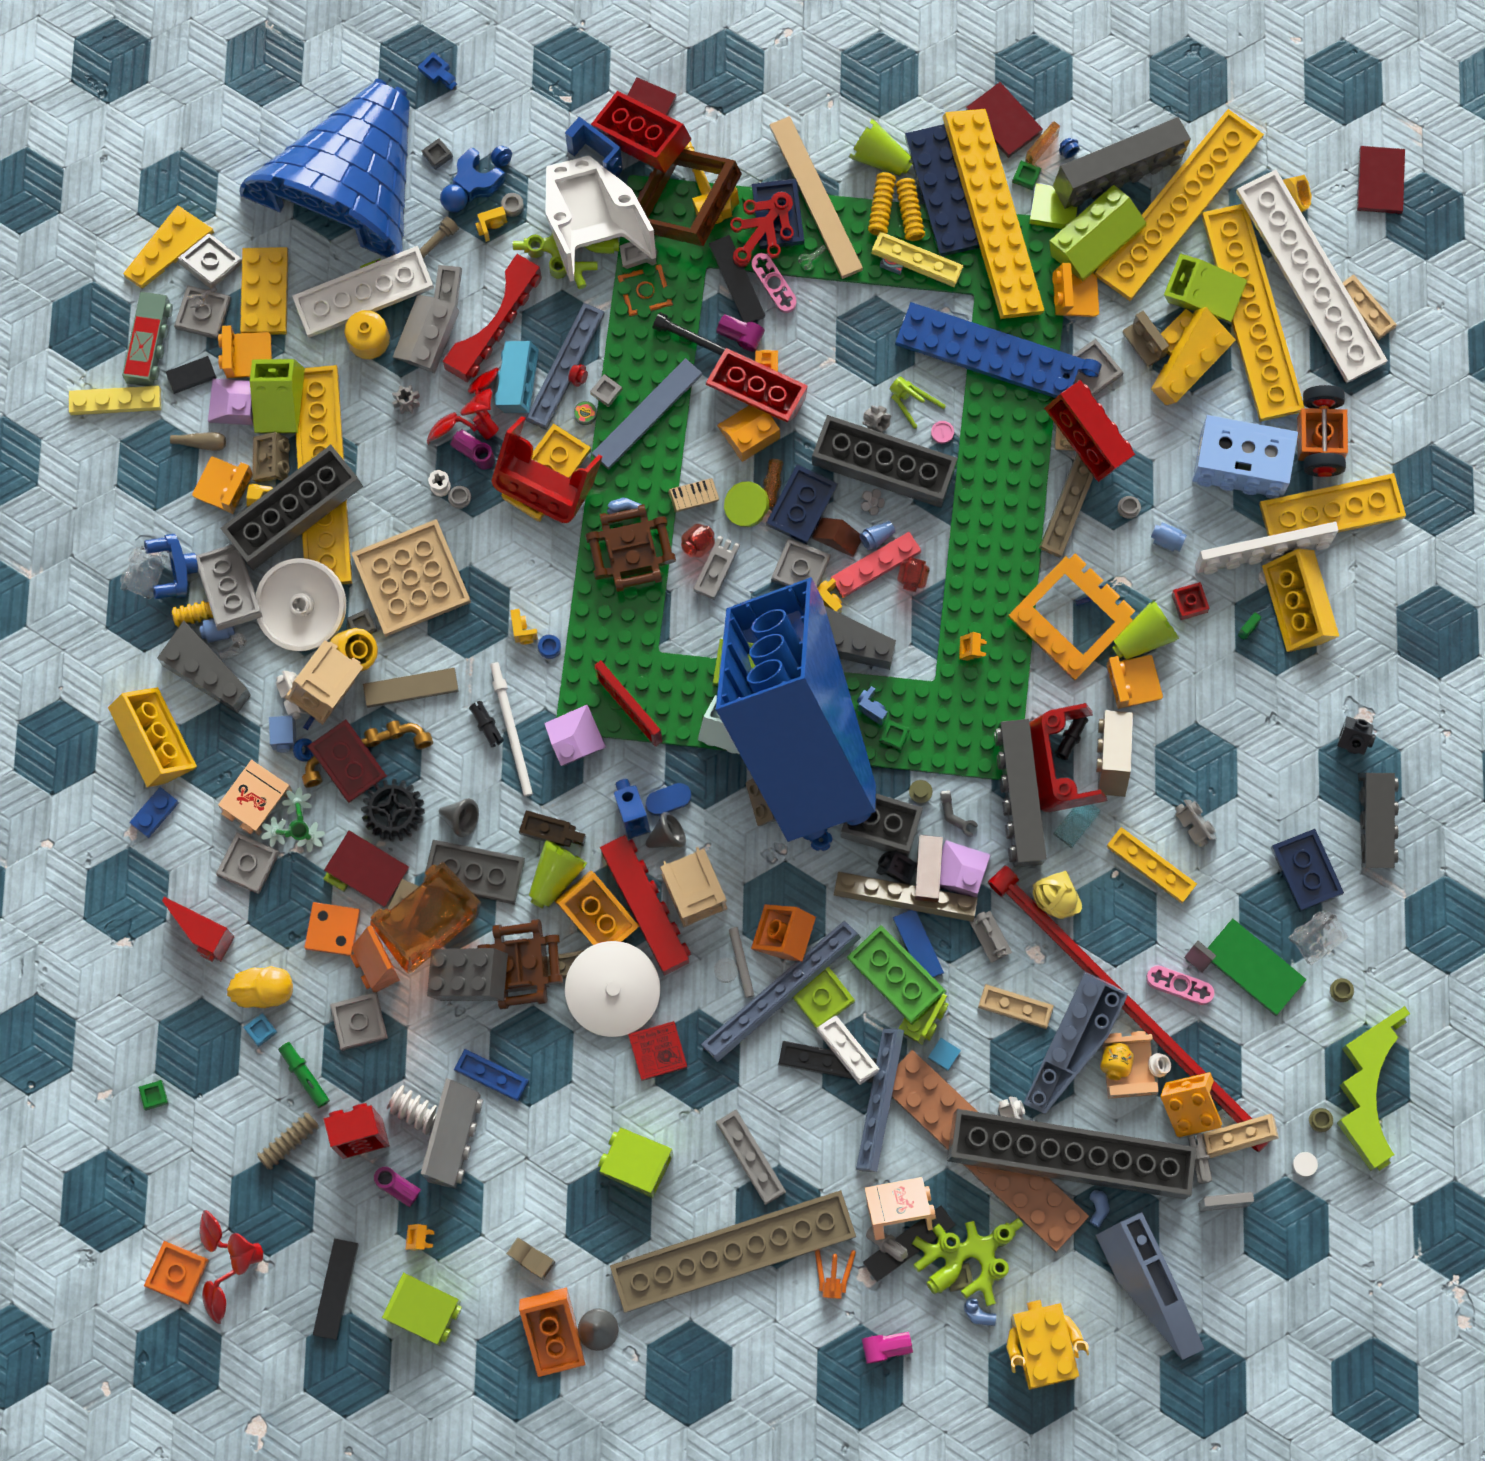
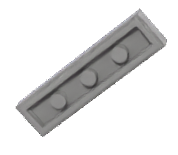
[716,1109,786,1205]

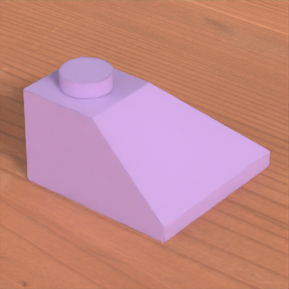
[208,379,254,425]
[545,705,606,766]
[940,840,990,898]

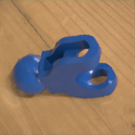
[440,148,506,212]

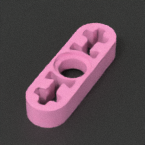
[752,253,797,313]
[1146,966,1214,1005]

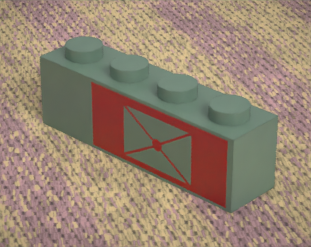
[122,292,173,386]

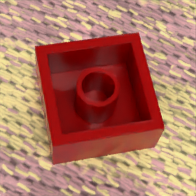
[1172,582,1210,620]

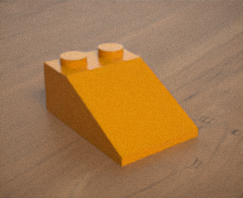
[555,870,639,945]

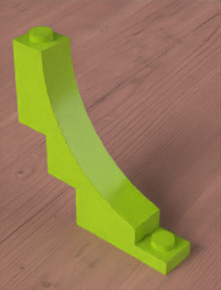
[1337,1006,1410,1171]

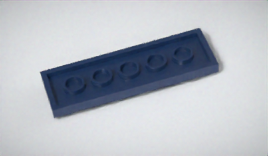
[905,124,980,257]

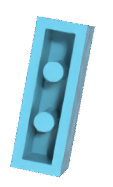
[495,341,539,413]

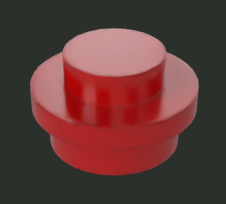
[568,364,588,387]

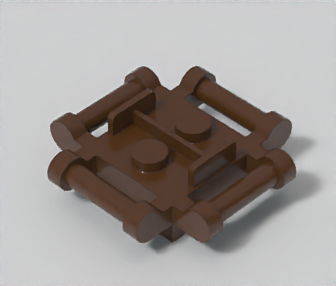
[585,504,676,592]
[477,919,563,1010]

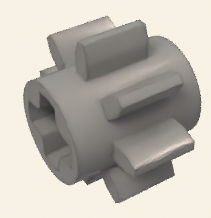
[392,385,420,414]
[862,405,891,433]

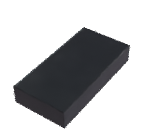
[165,356,217,394]

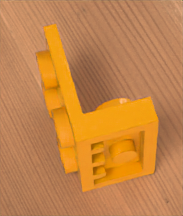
[192,456,253,514]
[1106,655,1163,709]
[1160,1072,1222,1137]

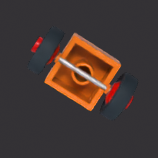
[1297,385,1348,477]

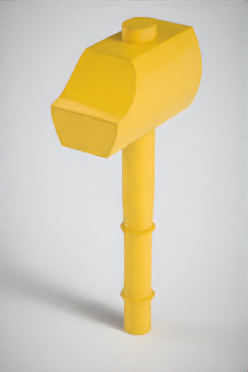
[684,141,739,224]

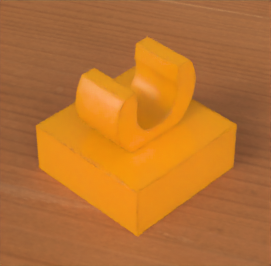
[755,350,778,372]
[959,632,987,661]
[405,1224,434,1251]

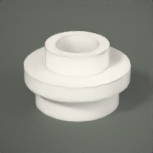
[1148,1053,1171,1077]

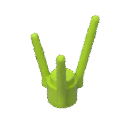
[889,376,946,429]

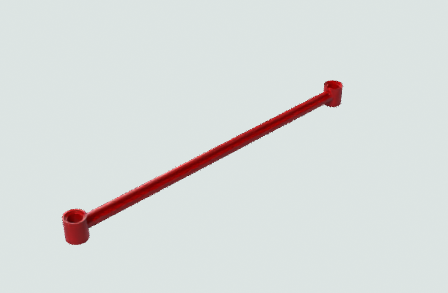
[988,865,1270,1152]

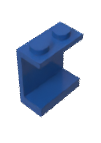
[565,116,623,177]

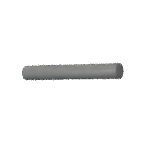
[729,927,755,998]

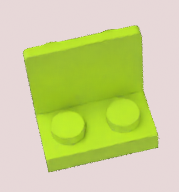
[899,994,949,1045]

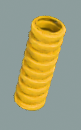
[868,172,896,235]
[895,178,925,241]
[172,601,213,628]

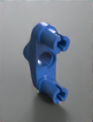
[144,534,198,599]

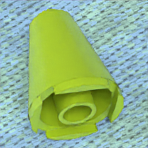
[848,119,913,176]
[1112,601,1179,660]
[529,840,587,909]

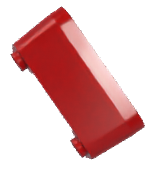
[492,416,603,523]
[1029,703,1108,813]

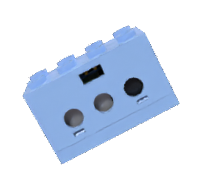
[1192,415,1298,499]

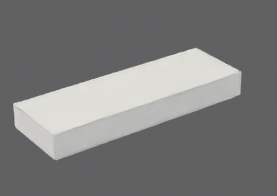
[817,1016,879,1085]

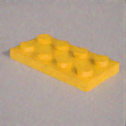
[240,247,288,335]
[501,423,591,522]

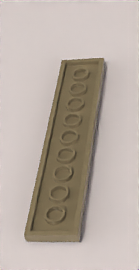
[610,1190,856,1313]

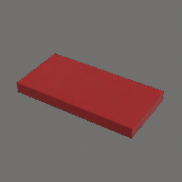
[595,660,662,747]

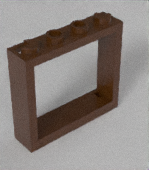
[637,149,742,246]

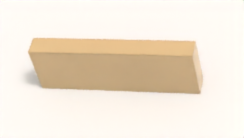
[1342,274,1397,340]
[978,984,1054,1029]
[1203,1114,1279,1158]

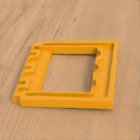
[1008,553,1135,681]

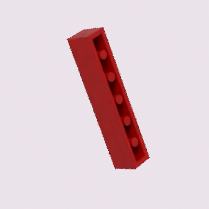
[600,835,691,976]

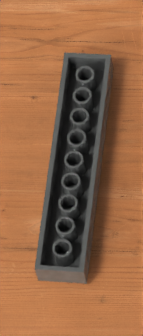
[947,1109,1197,1200]

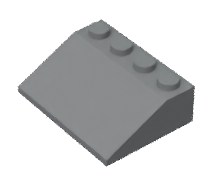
[421,1078,483,1189]

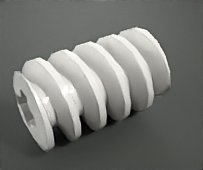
[386,1085,437,1135]

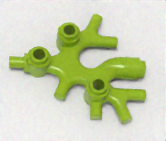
[513,234,619,289]
[912,1218,1024,1306]

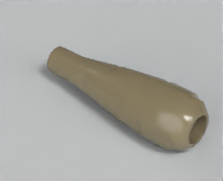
[170,432,226,451]

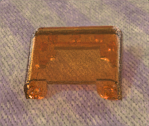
[370,862,481,974]

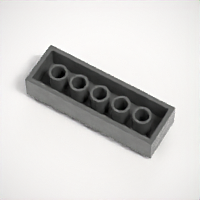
[1053,117,1191,209]
[812,415,958,508]
[220,445,363,570]
[994,719,1047,868]

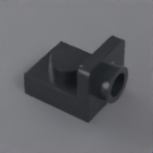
[876,850,917,885]

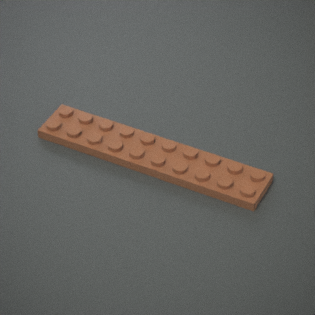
[892,1050,1089,1252]

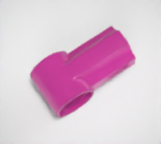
[862,1332,913,1364]

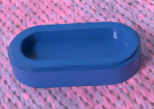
[646,783,691,816]

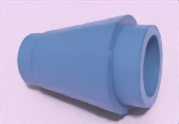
[860,521,895,550]

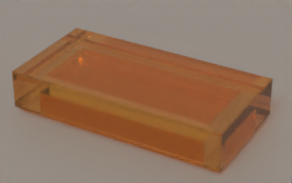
[1025,121,1060,165]

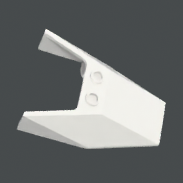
[546,155,656,282]

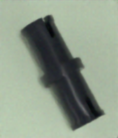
[469,701,504,748]
[1055,717,1089,760]

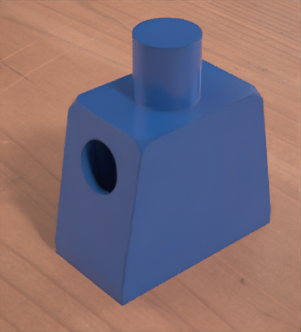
[614,779,651,840]

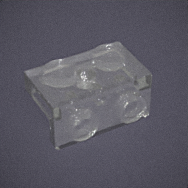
[120,545,168,599]
[1288,910,1349,965]

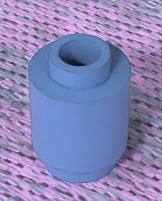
[1151,522,1187,552]
[200,618,235,643]

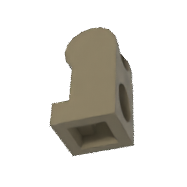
[506,1237,555,1280]

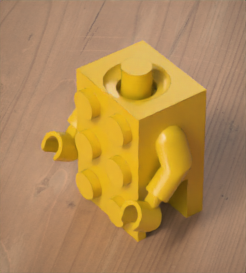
[1006,1300,1089,1390]

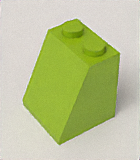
[598,1127,674,1198]
[382,1272,462,1346]

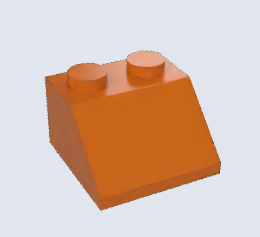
[751,904,816,962]

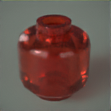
[681,524,715,558]
[897,557,930,592]

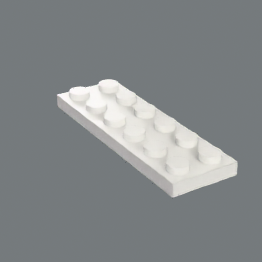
[292,246,434,338]
[1195,522,1339,574]

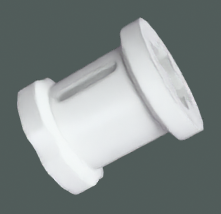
[428,470,451,497]

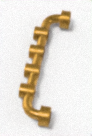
[302,721,433,788]

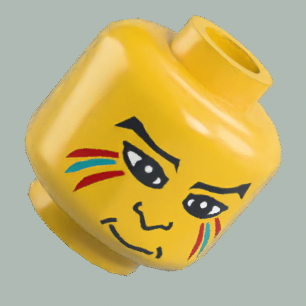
[1100,1043,1134,1081]

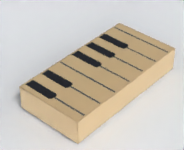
[668,478,719,513]

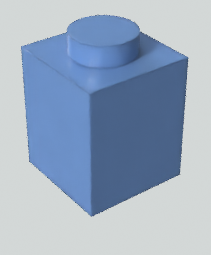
[269,716,296,753]

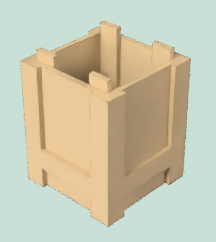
[285,640,363,725]
[660,847,727,927]

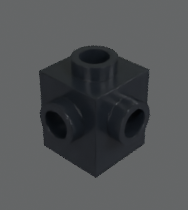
[1337,716,1376,755]

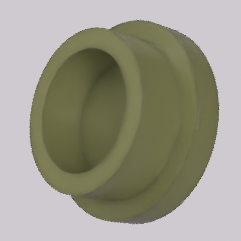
[909,780,933,804]
[1330,978,1354,1002]
[1309,1108,1333,1132]

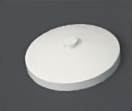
[255,558,346,651]
[565,941,660,1037]

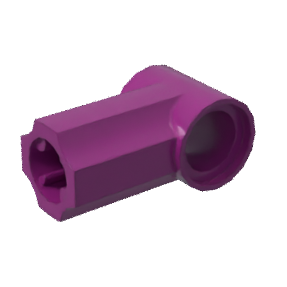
[716,314,765,352]
[450,429,495,470]
[374,1167,421,1208]

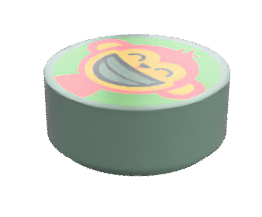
[574,401,597,425]

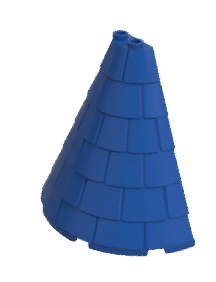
[239,79,410,258]

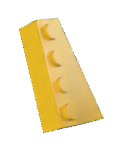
[1151,307,1236,405]

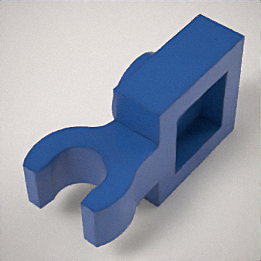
[418,52,457,90]

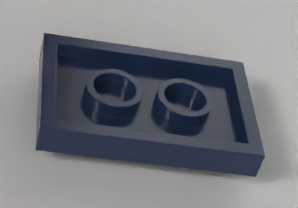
[752,179,804,249]
[766,464,838,545]
[1271,829,1344,912]

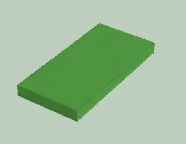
[847,925,947,1025]

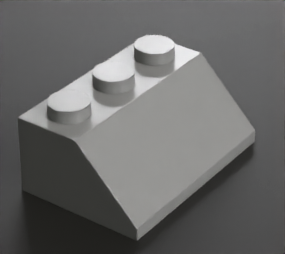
[393,295,459,374]

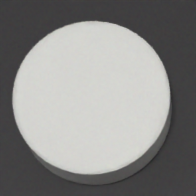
[1292,1152,1318,1177]

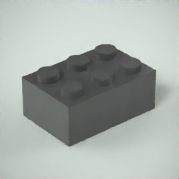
[841,794,923,857]
[427,948,508,1001]

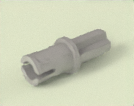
[1188,1134,1212,1184]
[866,1226,908,1262]

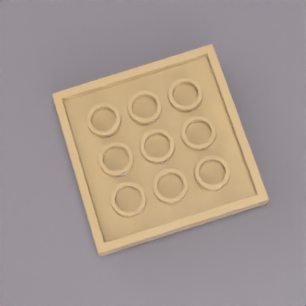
[351,519,471,637]

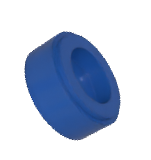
[538,635,561,659]

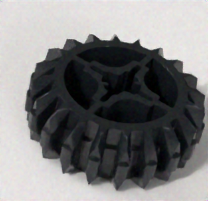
[361,779,425,842]

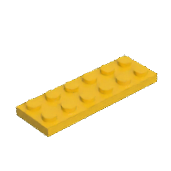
[1259,473,1406,536]

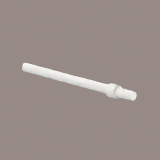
[490,662,533,797]

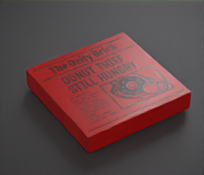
[628,1021,688,1081]

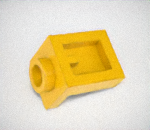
[475,206,507,242]
[817,578,842,614]
[510,609,538,645]

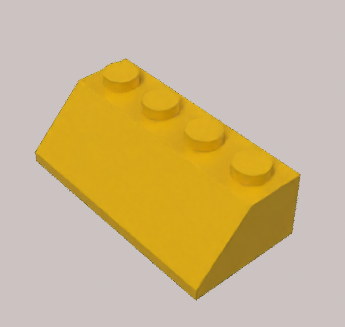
[1262,549,1339,652]
[108,687,197,787]

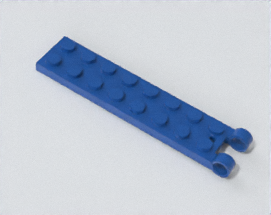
[895,302,1102,398]

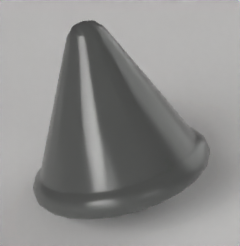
[439,798,479,837]
[646,812,686,848]
[578,1309,619,1351]

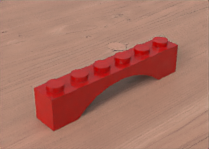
[443,254,542,383]

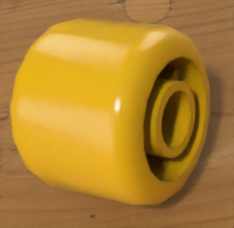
[344,310,390,359]
[331,628,378,672]

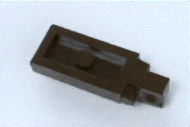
[519,811,586,847]

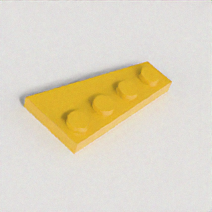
[123,205,214,289]

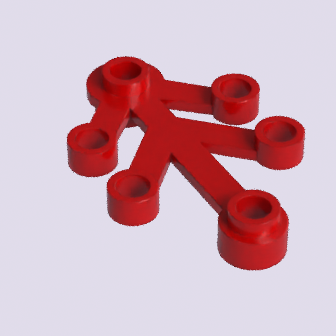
[730,192,794,267]

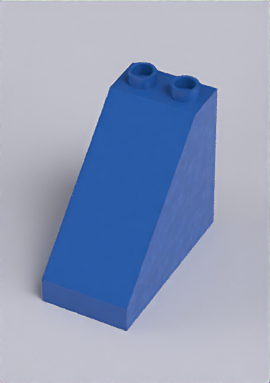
[716,577,876,842]

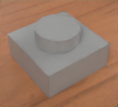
[590,374,622,407]

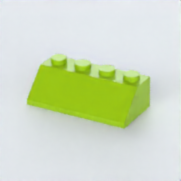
[1050,185,1147,281]

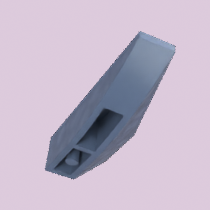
[1023,972,1128,1114]
[1095,1212,1205,1360]

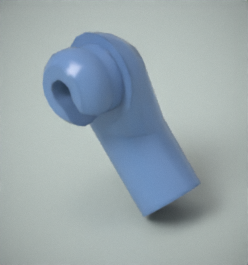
[607,498,642,514]
[1089,1190,1110,1228]
[964,1298,996,1326]

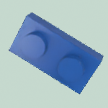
[129,787,179,838]

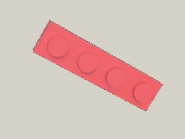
[831,532,921,598]

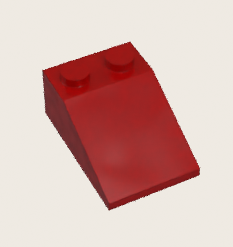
[162,897,234,962]

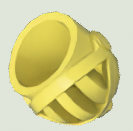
[1032,871,1082,919]

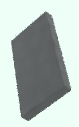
[422,840,525,905]

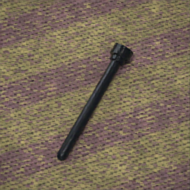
[652,312,726,356]

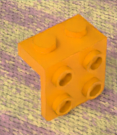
[1052,263,1099,317]
[218,325,272,378]

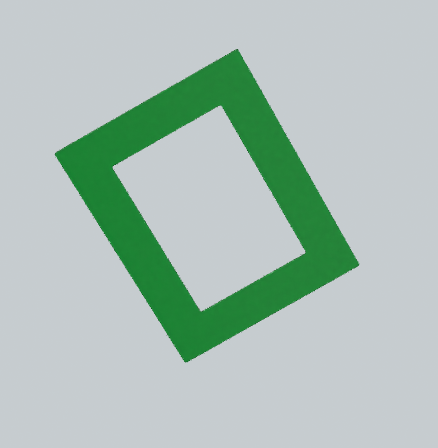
[556,175,1063,780]

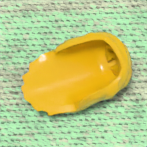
[227,966,293,1008]

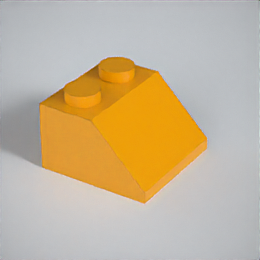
[717,405,780,462]

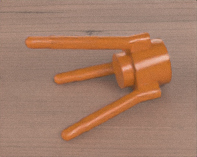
[815,1249,856,1299]

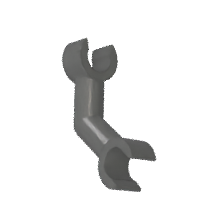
[940,790,978,837]

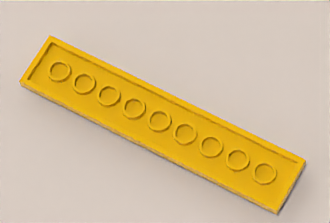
[942,109,1045,319]
[1095,109,1264,301]
[1202,204,1305,422]
[296,365,352,584]

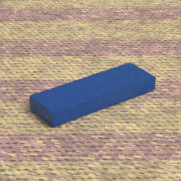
[893,910,944,978]
[454,1049,529,1102]

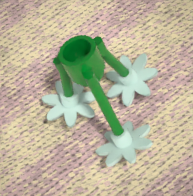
[261,787,325,852]

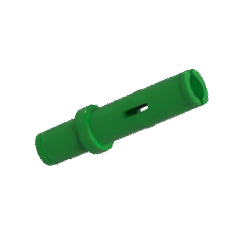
[278,1042,330,1108]

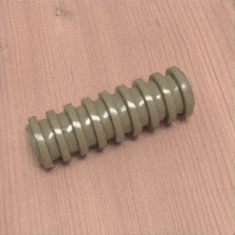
[257,1112,319,1170]

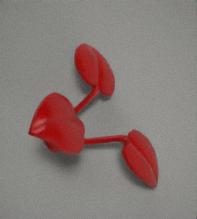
[427,367,499,445]
[200,1210,263,1324]

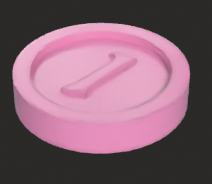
[931,421,954,444]

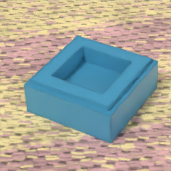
[243,1013,278,1047]
[928,1038,961,1071]

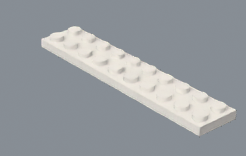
[1236,170,1388,383]

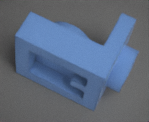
[857,686,887,726]

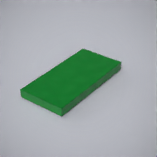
[1208,918,1307,1016]

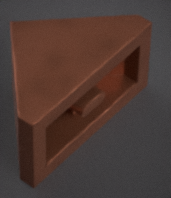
[812,518,861,557]

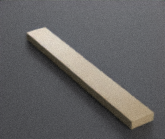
[770,116,863,279]

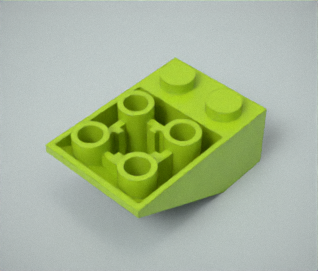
[1164,253,1247,322]
[250,359,305,433]

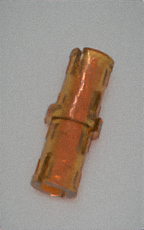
[763,459,783,507]

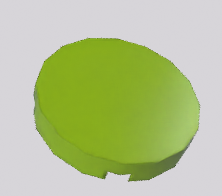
[724,481,769,527]

